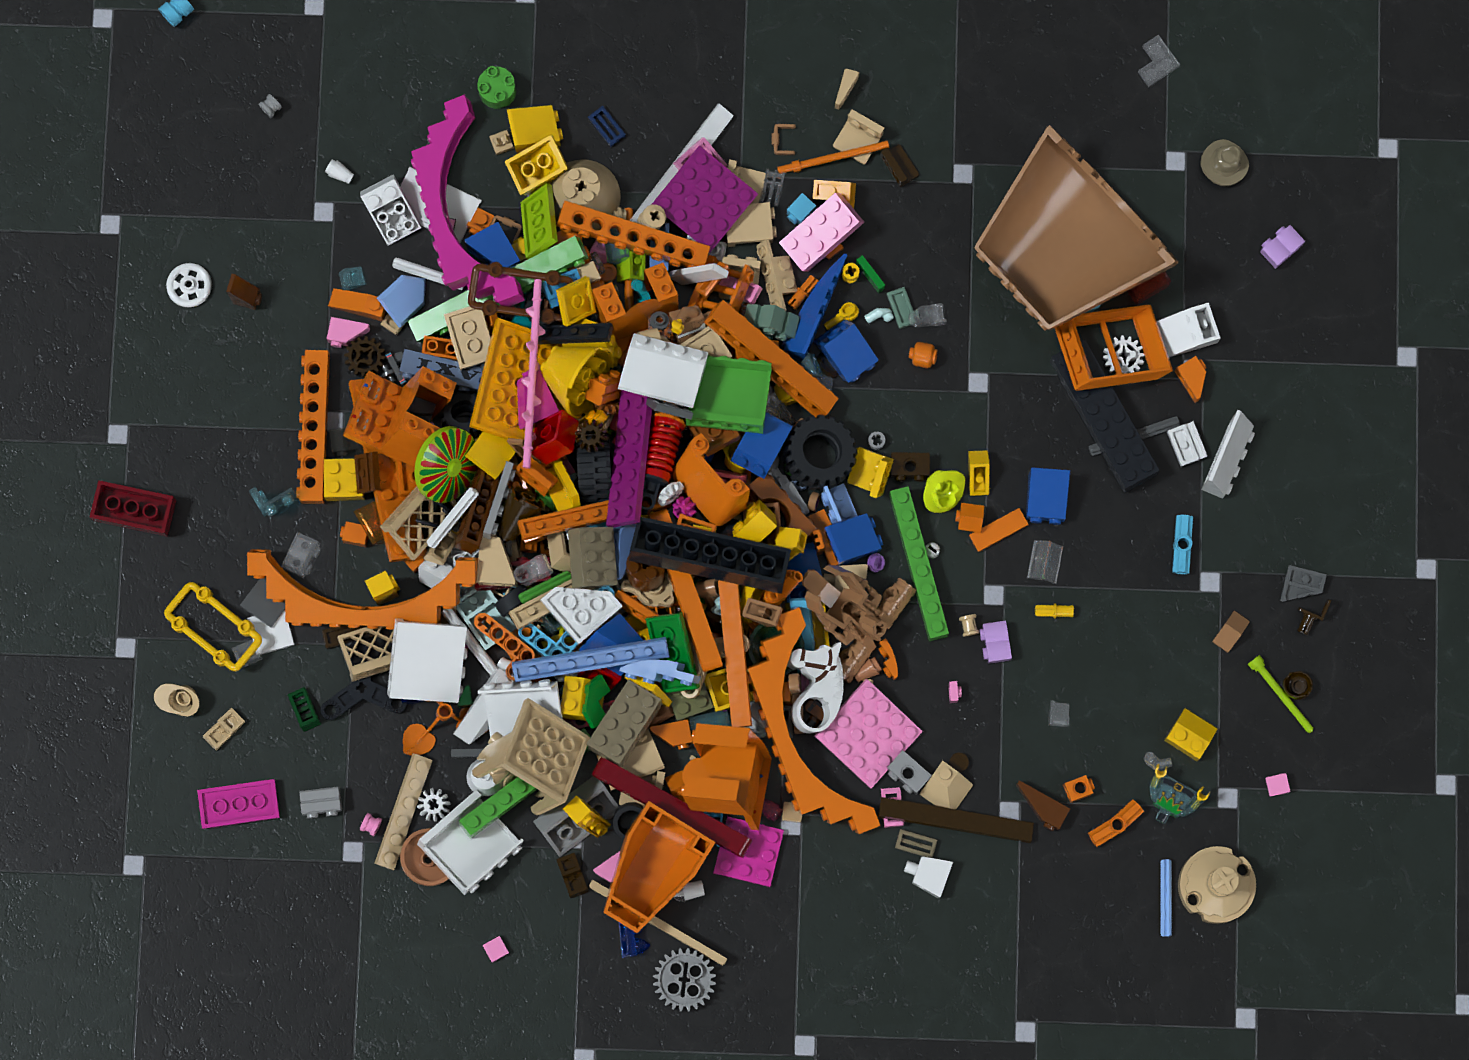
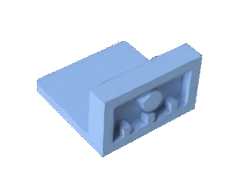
[821,483,858,524]

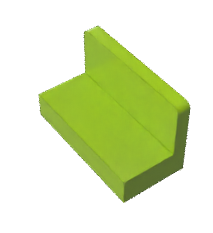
[617,241,645,282]

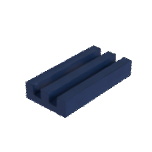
[588,106,626,147]

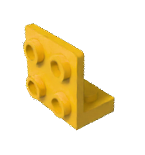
[847,447,894,498]

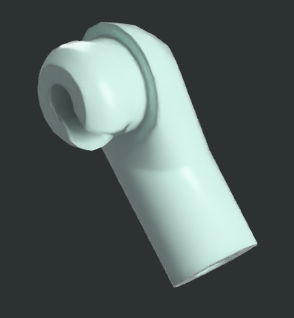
[864,308,894,323]

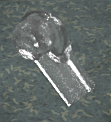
[1144,752,1172,770]

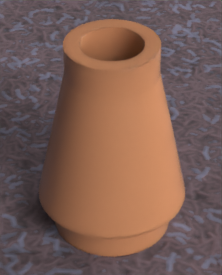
[854,657,883,682]

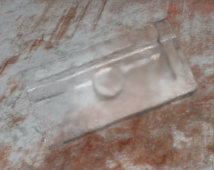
[1027,540,1063,584]

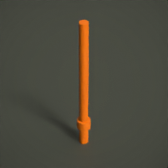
[777,141,889,174]

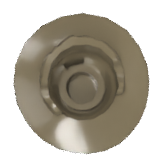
[1201,139,1249,186]

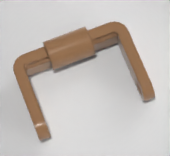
[772,124,795,155]
[490,216,522,244]

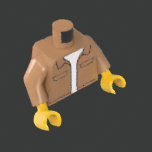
[669,305,711,345]

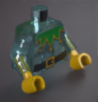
[1150,764,1210,824]

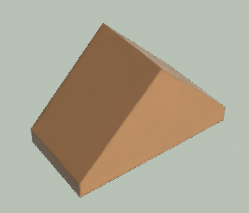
[741,598,783,627]
[1212,611,1250,653]

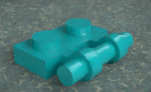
[631,279,651,303]

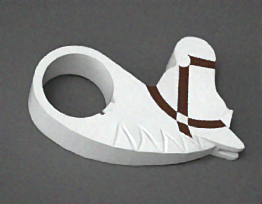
[787,642,843,734]

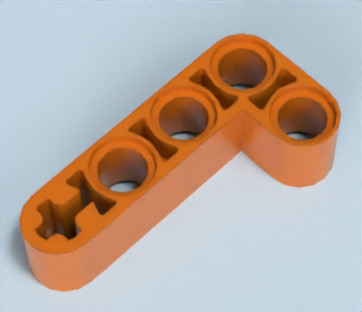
[474,613,539,683]

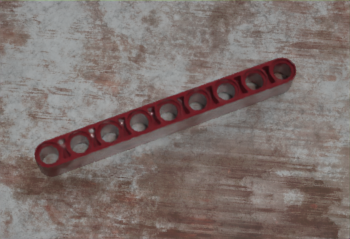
[591,757,753,858]

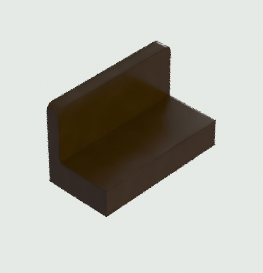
[880,144,919,187]

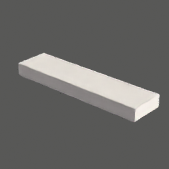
[669,263,729,285]

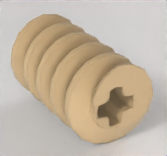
[637,204,666,230]

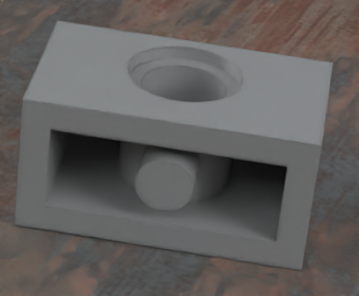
[887,750,932,795]

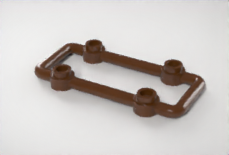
[468,262,574,324]

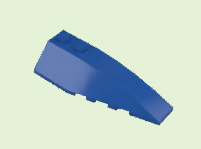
[781,254,847,362]

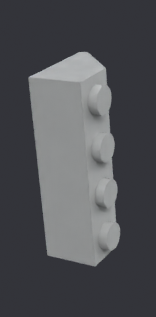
[533,776,619,857]

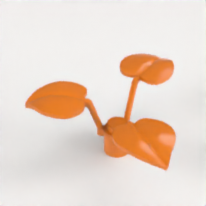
[403,701,489,756]

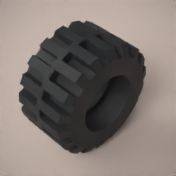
[440,391,483,439]

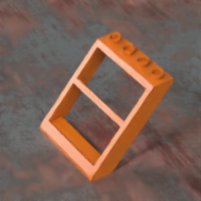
[1055,305,1173,391]

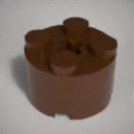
[626,556,666,592]

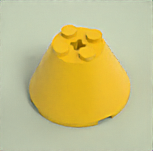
[540,346,614,418]

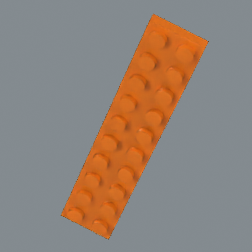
[348,379,427,562]

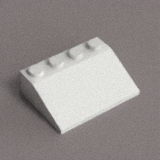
[618,333,708,408]
[1201,410,1255,499]

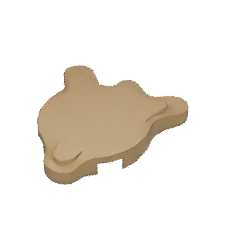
[621,573,675,607]

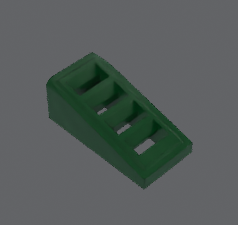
[287,687,321,732]

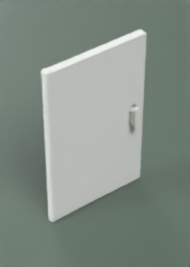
[400,167,482,243]

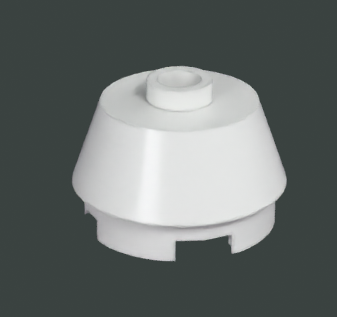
[467,760,505,796]

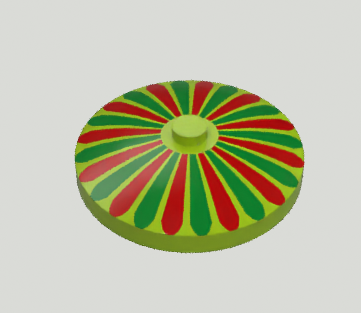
[414,426,477,503]

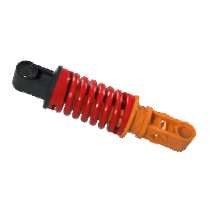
[641,401,686,515]

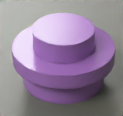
[867,553,885,572]

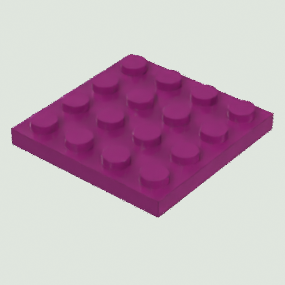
[651,145,758,253]

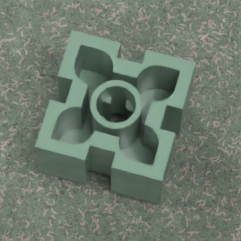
[745,304,800,341]

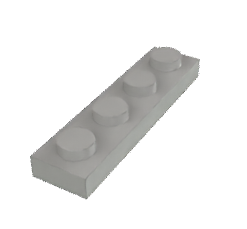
[483,461,516,540]

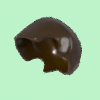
[1283,671,1313,700]

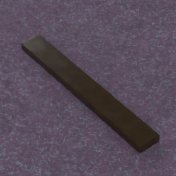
[878,797,1034,843]

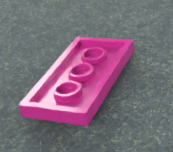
[197,779,280,829]

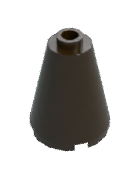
[497,486,545,542]

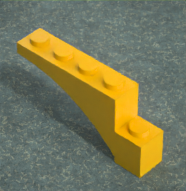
[741,527,808,623]

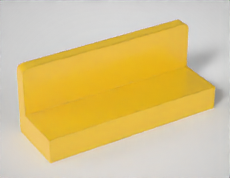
[547,458,581,511]

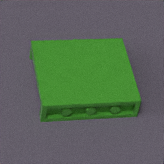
[686,355,772,434]

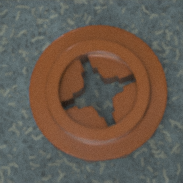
[593,399,620,415]

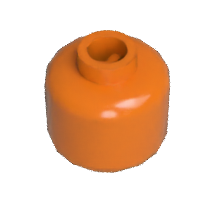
[909,342,938,368]

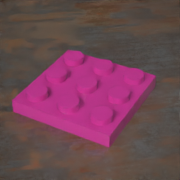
[714,816,784,887]

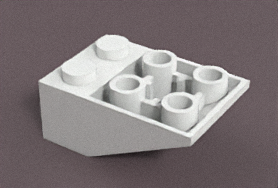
[360,174,421,245]
[1157,303,1220,358]
[418,547,479,588]

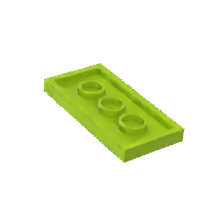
[520,182,558,259]

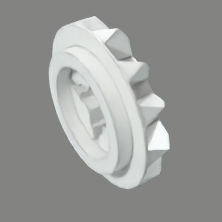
[657,481,684,506]

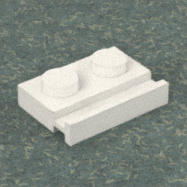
[1167,421,1207,467]

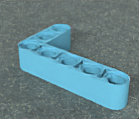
[518,587,615,657]

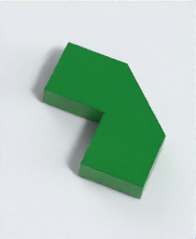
[582,674,611,729]

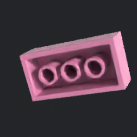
[779,193,864,272]

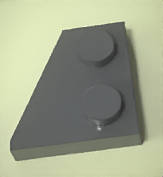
[1280,565,1327,602]

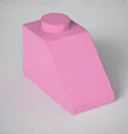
[327,317,370,348]

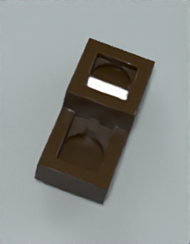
[556,853,589,899]

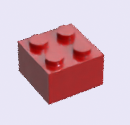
[531,409,579,465]

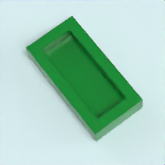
[856,255,885,293]

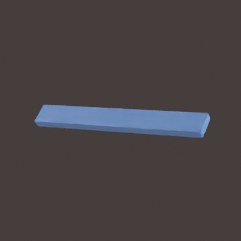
[512,637,669,682]

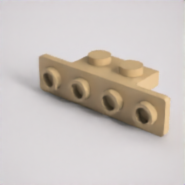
[757,240,797,311]

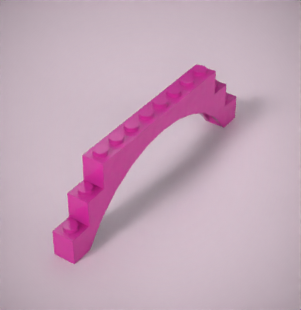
[411,95,525,306]

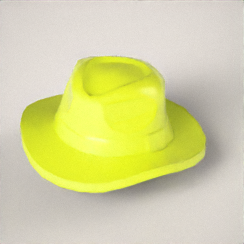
[923,470,965,513]

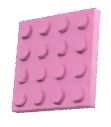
[815,679,923,788]

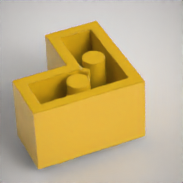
[732,500,777,543]

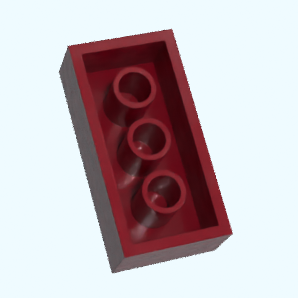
[89,480,176,537]

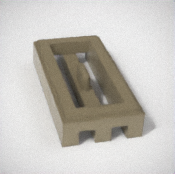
[895,829,937,858]

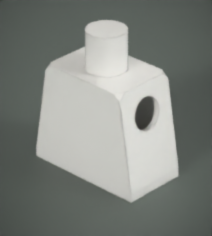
[904,857,953,899]

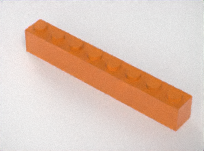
[704,300,839,417]

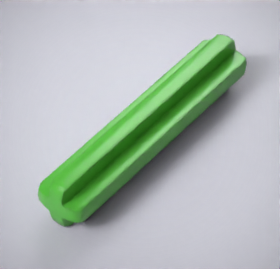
[518,571,572,604]

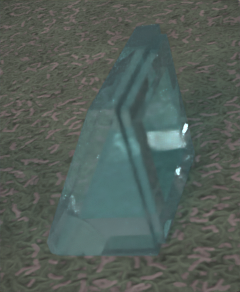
[339,266,366,290]
[801,353,823,377]

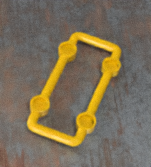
[164,582,262,671]

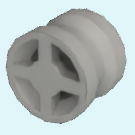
[258,94,282,118]

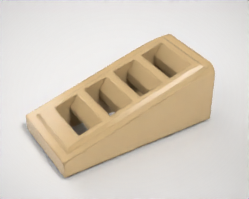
[835,69,859,110]

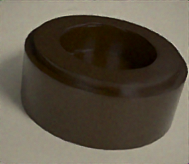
[949,753,969,773]

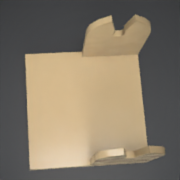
[472,698,590,815]

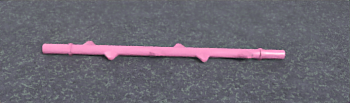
[521,279,545,469]

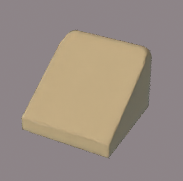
[782,802,802,823]

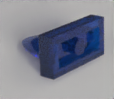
[618,922,650,958]

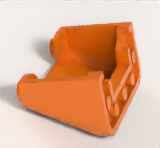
[672,433,750,526]

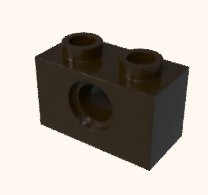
[891,452,930,482]

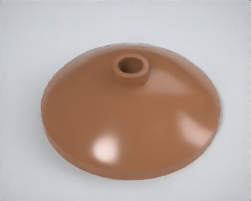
[400,828,449,886]

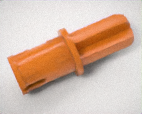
[787,275,819,310]

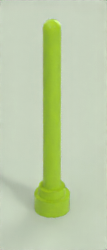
[1248,655,1313,733]

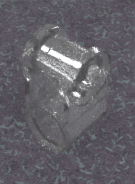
[908,303,947,327]
[514,554,553,586]

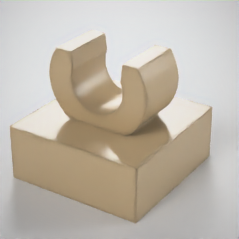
[489,130,514,155]

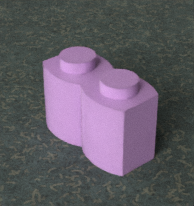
[1260,225,1305,269]
[979,621,1012,664]

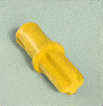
[1035,603,1074,619]

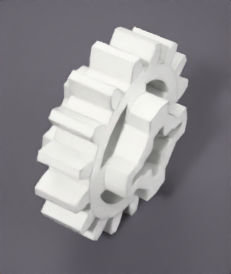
[1103,336,1145,374]

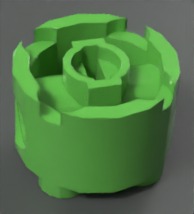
[477,66,516,109]

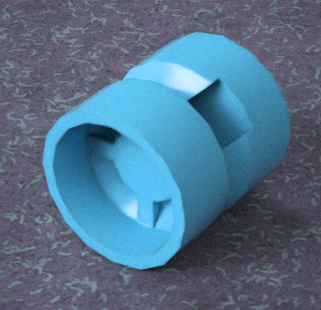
[158,0,194,27]

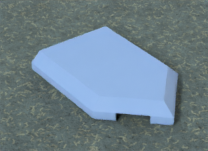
[377,275,426,328]

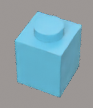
[787,193,816,224]

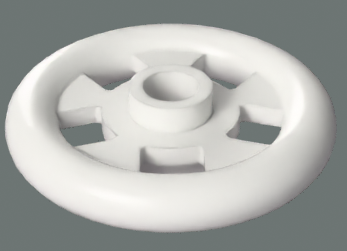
[166,263,212,307]

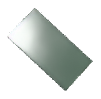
[886,287,917,329]

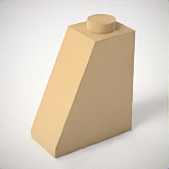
[476,534,518,587]

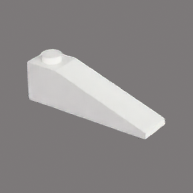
[453,668,518,745]

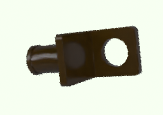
[1297,599,1332,635]

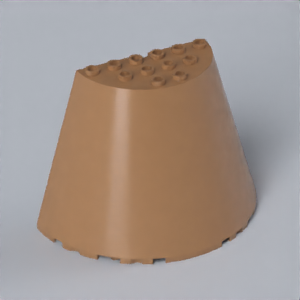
[974,125,1178,331]

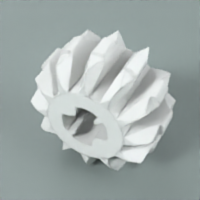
[417,788,451,822]

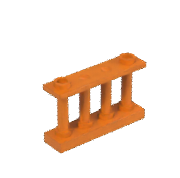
[687,255,755,340]

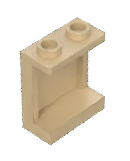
[727,202,777,247]

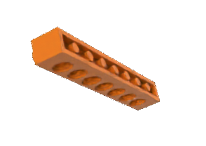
[556,201,710,268]
[296,350,330,504]

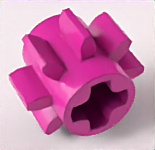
[672,496,697,518]

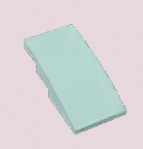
[456,584,517,650]

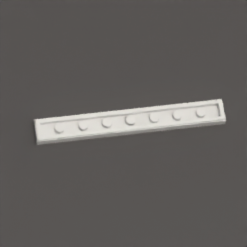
[629,104,733,223]

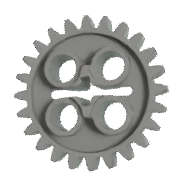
[653,948,716,1012]

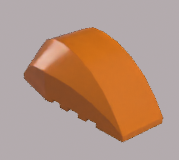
[603,801,715,933]

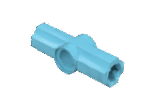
[1172,515,1193,574]

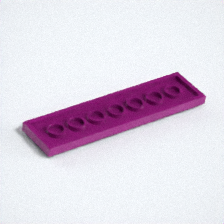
[606,390,652,528]

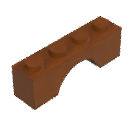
[748,474,816,537]

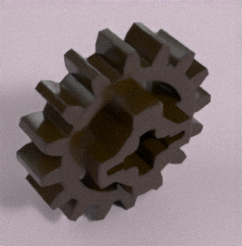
[344,336,386,378]

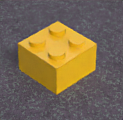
[324,459,365,501]

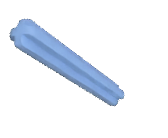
[1161,859,1172,937]

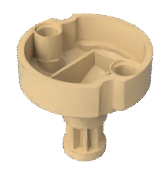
[1178,846,1256,924]

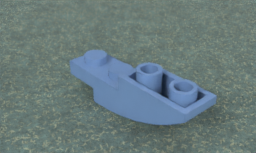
[619,660,701,686]

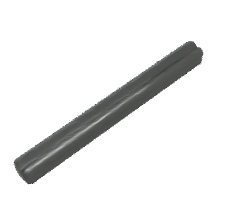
[1089,416,1180,456]

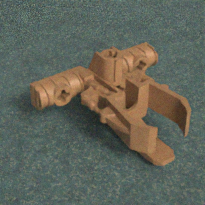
[802,565,916,683]

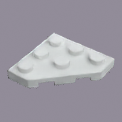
[540,587,622,644]

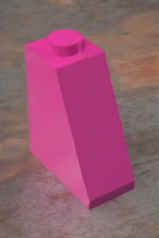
[517,370,559,430]

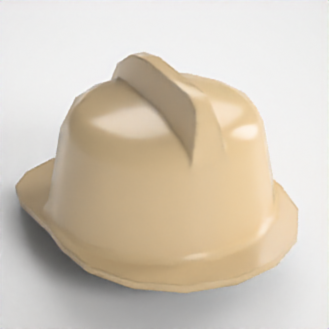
[154,683,199,716]

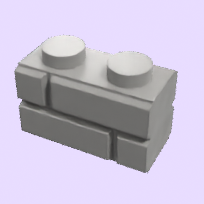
[299,787,342,819]

